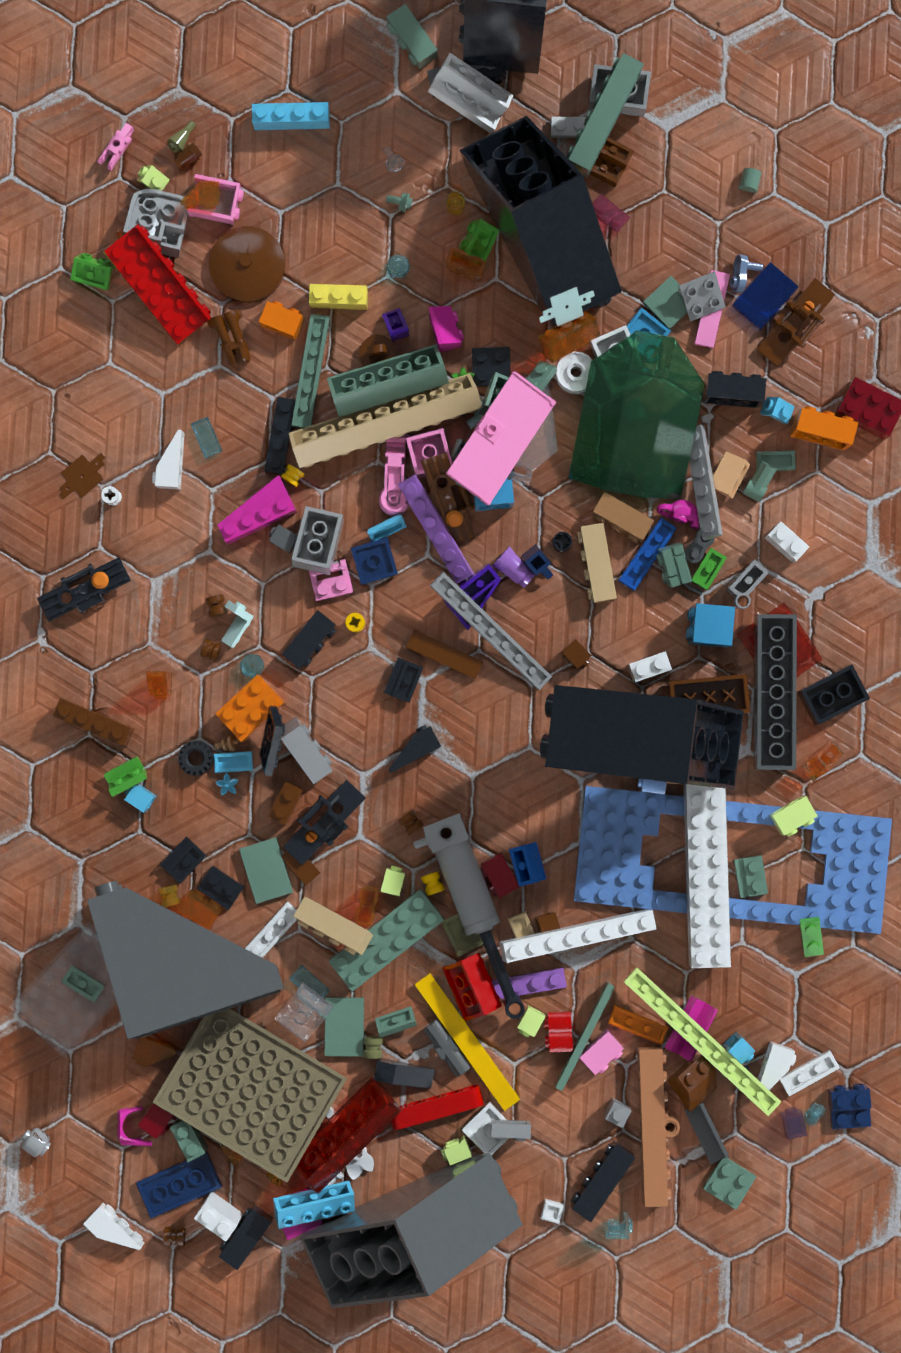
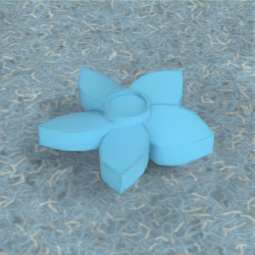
[216,773,239,795]

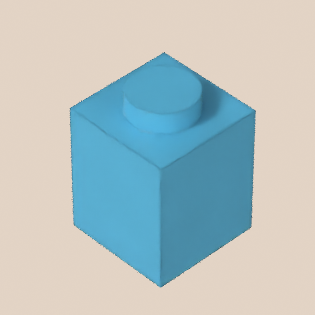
[124,783,157,813]

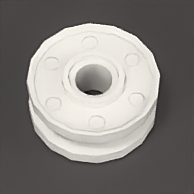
[556,352,596,394]

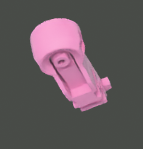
[379,433,411,517]

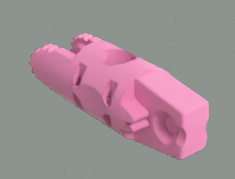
[97,123,134,171]

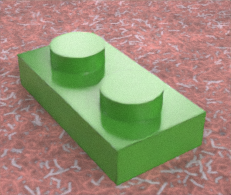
[691,548,727,591]
[799,916,824,957]

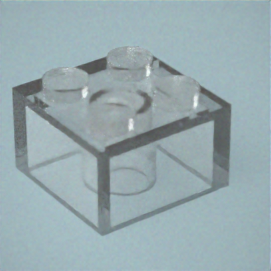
[275,982,333,1042]

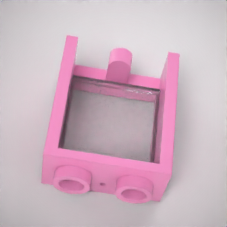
[188,174,244,225]

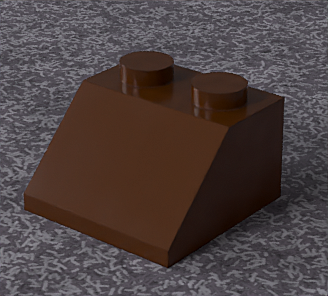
[667,1054,717,1112]

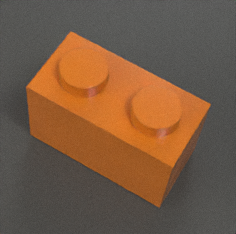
[259,301,304,340]

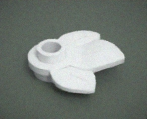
[335,1141,374,1180]

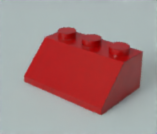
[442,953,502,1021]

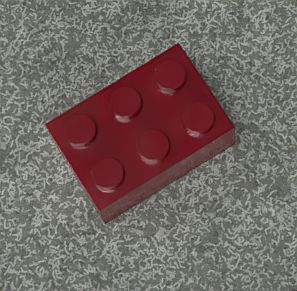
[835,377,901,440]

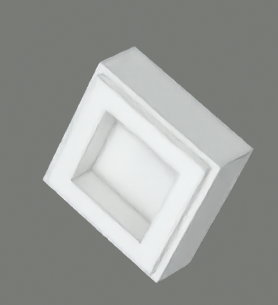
[540,1199,564,1224]

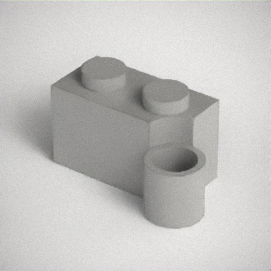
[726,560,769,610]

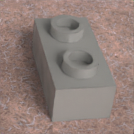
[491,1120,531,1141]

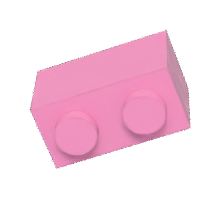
[579,1029,624,1075]

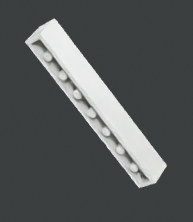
[499,909,656,963]

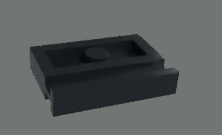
[384,657,424,703]
[160,836,207,884]
[197,865,245,910]

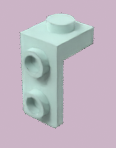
[222,600,254,648]

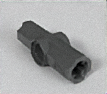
[423,1019,470,1077]

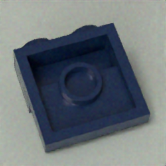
[828,1084,871,1129]

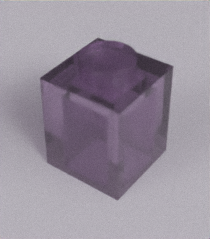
[780,1107,807,1139]

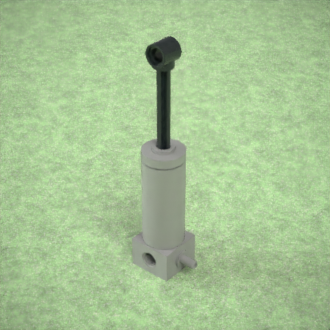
[413,813,525,1019]

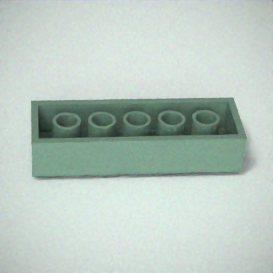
[567,53,644,177]
[327,344,449,417]
[329,888,444,992]

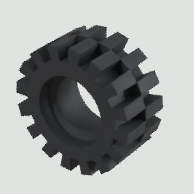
[177,741,214,775]

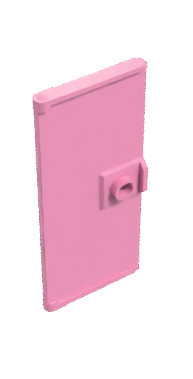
[446,371,556,506]

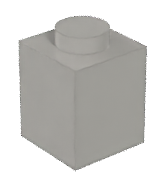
[604,1097,632,1128]

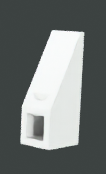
[84,1203,144,1250]

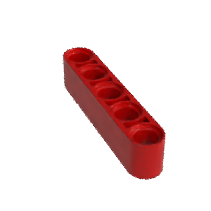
[388,1085,484,1130]

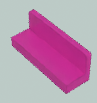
[665,996,718,1061]

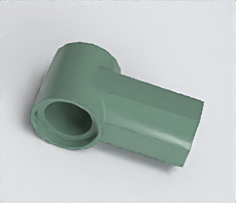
[742,461,777,502]

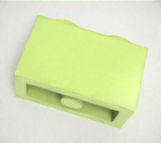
[770,796,818,837]

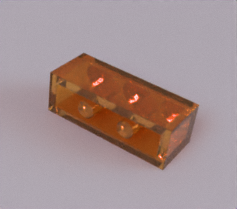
[538,311,600,363]

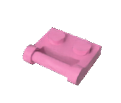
[309,559,354,601]

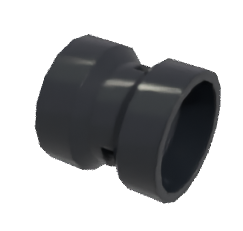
[552,532,572,553]

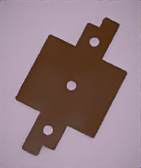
[59,453,105,499]

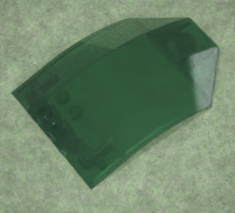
[568,330,704,499]

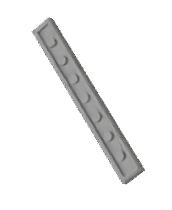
[429,571,552,690]

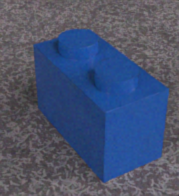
[509,842,547,887]

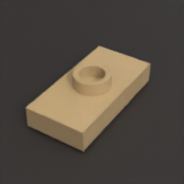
[508,911,535,938]

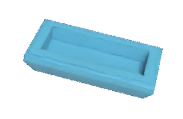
[367,514,407,542]
[214,751,253,773]

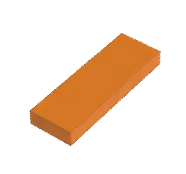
[607,1005,669,1045]

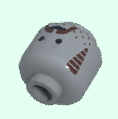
[21,1128,51,1157]

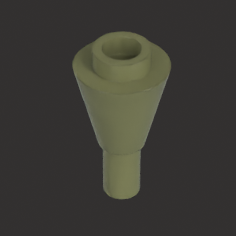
[167,120,196,153]

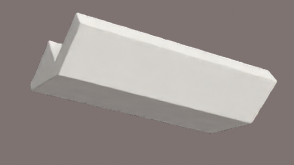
[428,53,514,133]

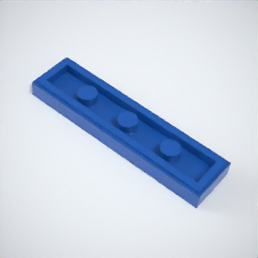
[618,518,677,592]

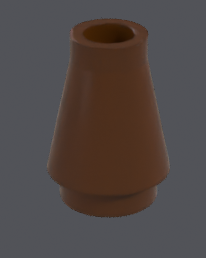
[174,143,203,170]

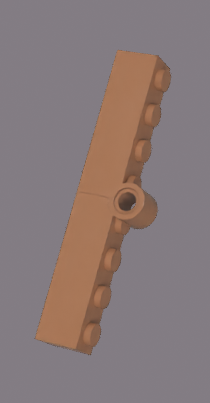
[637,1046,680,1207]

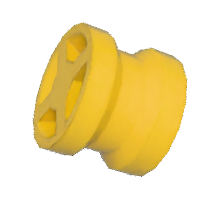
[281,464,305,487]
[345,613,365,633]

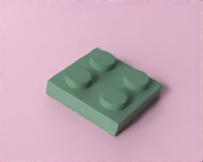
[702,1158,757,1210]

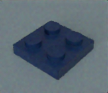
[351,538,398,585]

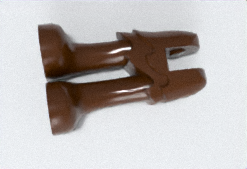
[207,309,251,368]

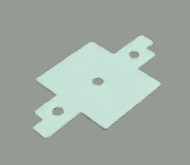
[539,287,595,326]

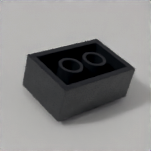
[702,371,767,408]
[797,664,870,725]

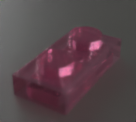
[592,194,630,234]

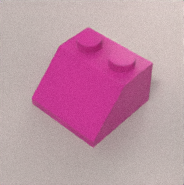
[428,306,464,353]

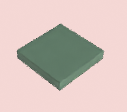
[643,276,687,329]

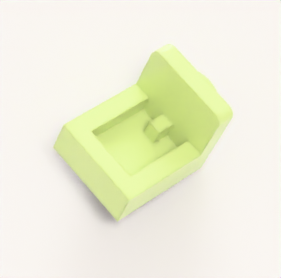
[136,165,170,191]

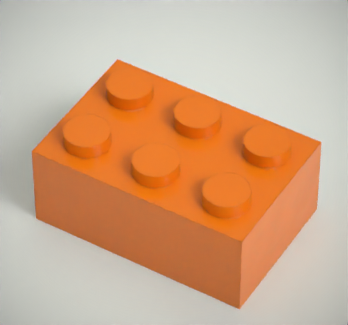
[789,406,858,451]
[215,674,286,742]

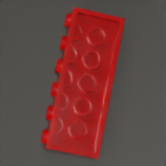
[103,224,211,345]

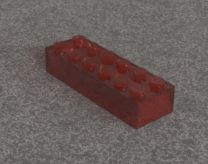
[295,1077,402,1194]

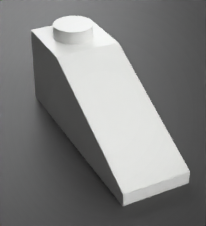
[152,430,185,490]
[758,1041,796,1090]

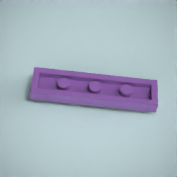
[492,967,567,999]

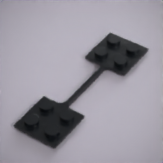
[472,347,515,479]

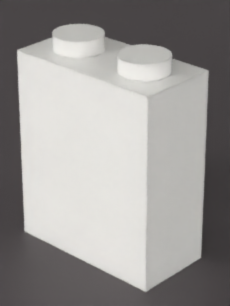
[194,1192,243,1241]

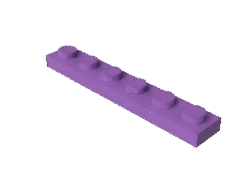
[398,474,474,584]

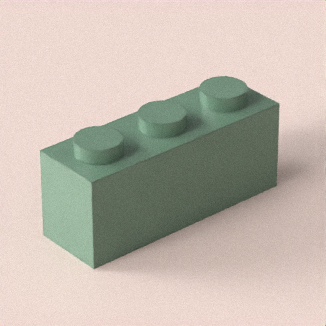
[386,4,438,70]

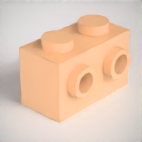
[712,451,750,499]

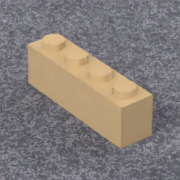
[577,523,617,604]
[293,897,373,955]

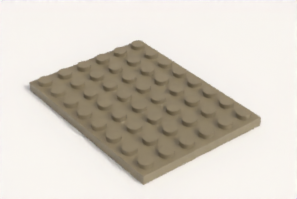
[153,1009,347,1182]

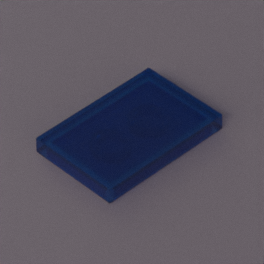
[732,262,799,331]

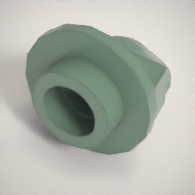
[386,193,412,213]

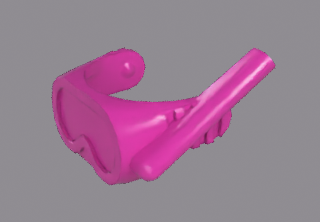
[117,1106,152,1146]

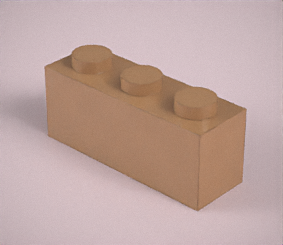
[592,492,654,543]

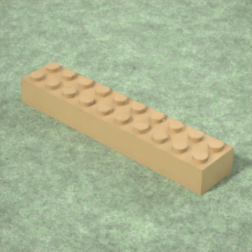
[289,373,483,468]

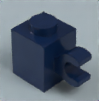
[521,544,553,580]

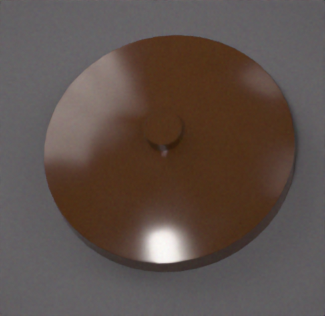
[209,226,285,303]

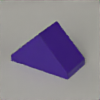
[382,308,410,342]

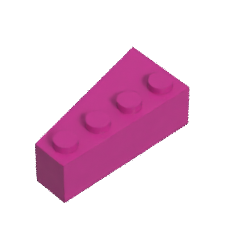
[218,475,297,545]

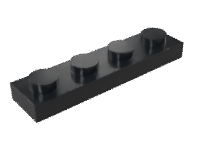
[264,397,296,475]

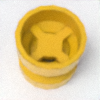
[421,871,445,896]

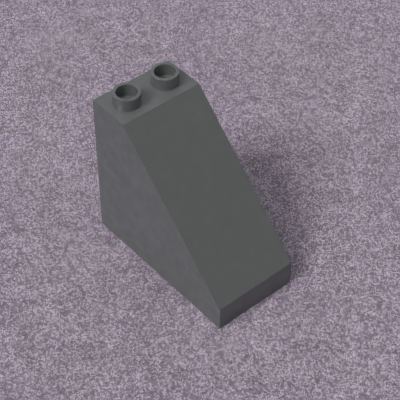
[87,881,285,1039]
[300,1153,523,1308]

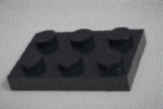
[259,706,285,776]

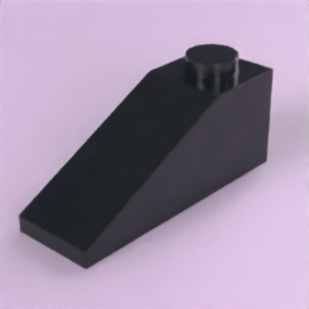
[388,725,441,773]
[374,1058,435,1088]

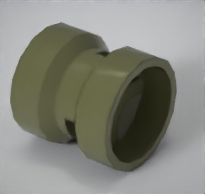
[363,1036,383,1059]

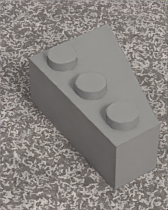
[281,717,333,784]

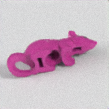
[656,500,700,530]

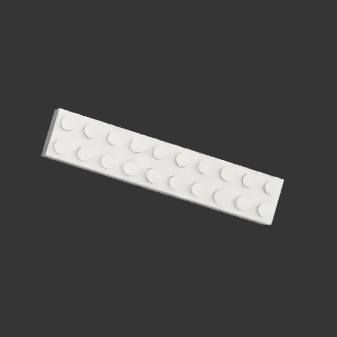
[683,784,731,968]

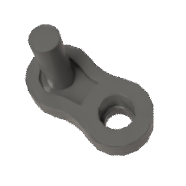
[684,529,715,563]

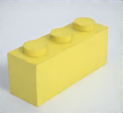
[309,284,368,310]

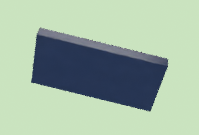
[136,1151,222,1218]

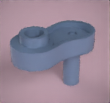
[730,254,763,293]

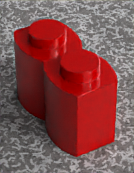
[544,1011,573,1052]

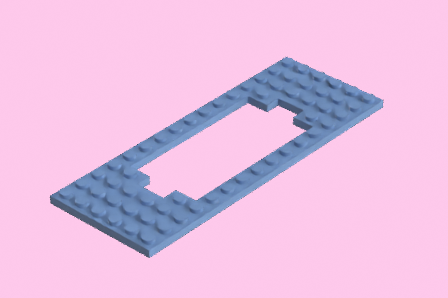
[573,786,892,934]

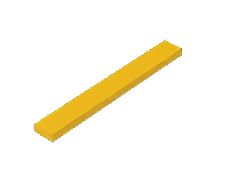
[415,973,520,1111]

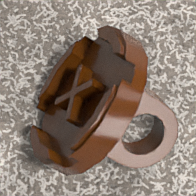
[359,335,397,366]

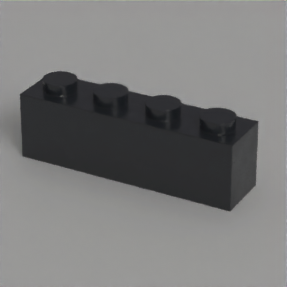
[570,1140,635,1222]

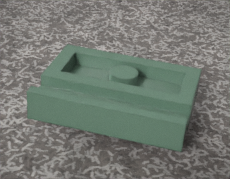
[733,855,768,898]

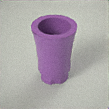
[492,546,535,588]

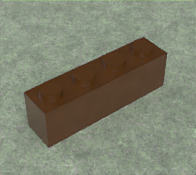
[53,698,135,746]

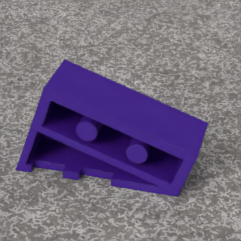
[442,563,501,630]

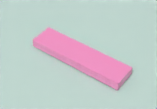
[694,270,730,349]

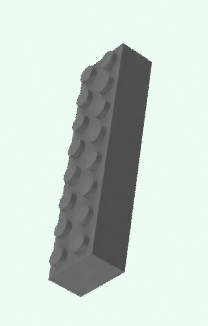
[754,614,797,770]

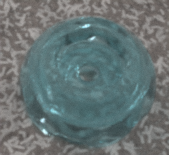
[386,255,410,278]
[240,654,264,678]
[805,1103,826,1126]

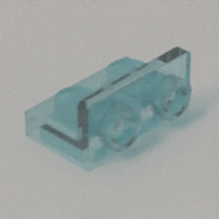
[602,1212,633,1239]

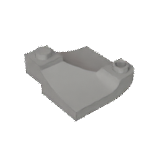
[123,189,192,258]

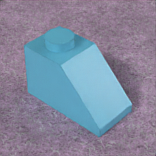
[723,1032,755,1064]

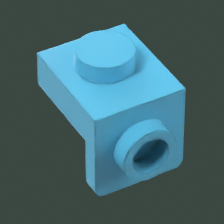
[760,397,795,424]

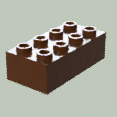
[667,674,751,713]

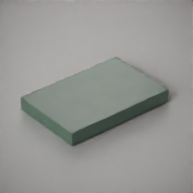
[239,837,293,904]
[325,997,364,1056]

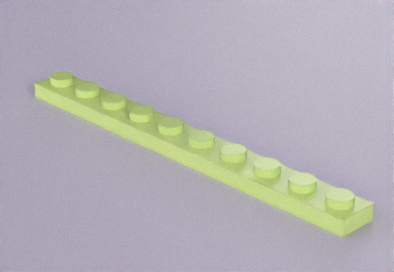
[623,967,781,1116]

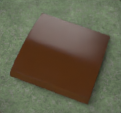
[589,138,634,187]

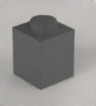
[269,525,298,554]

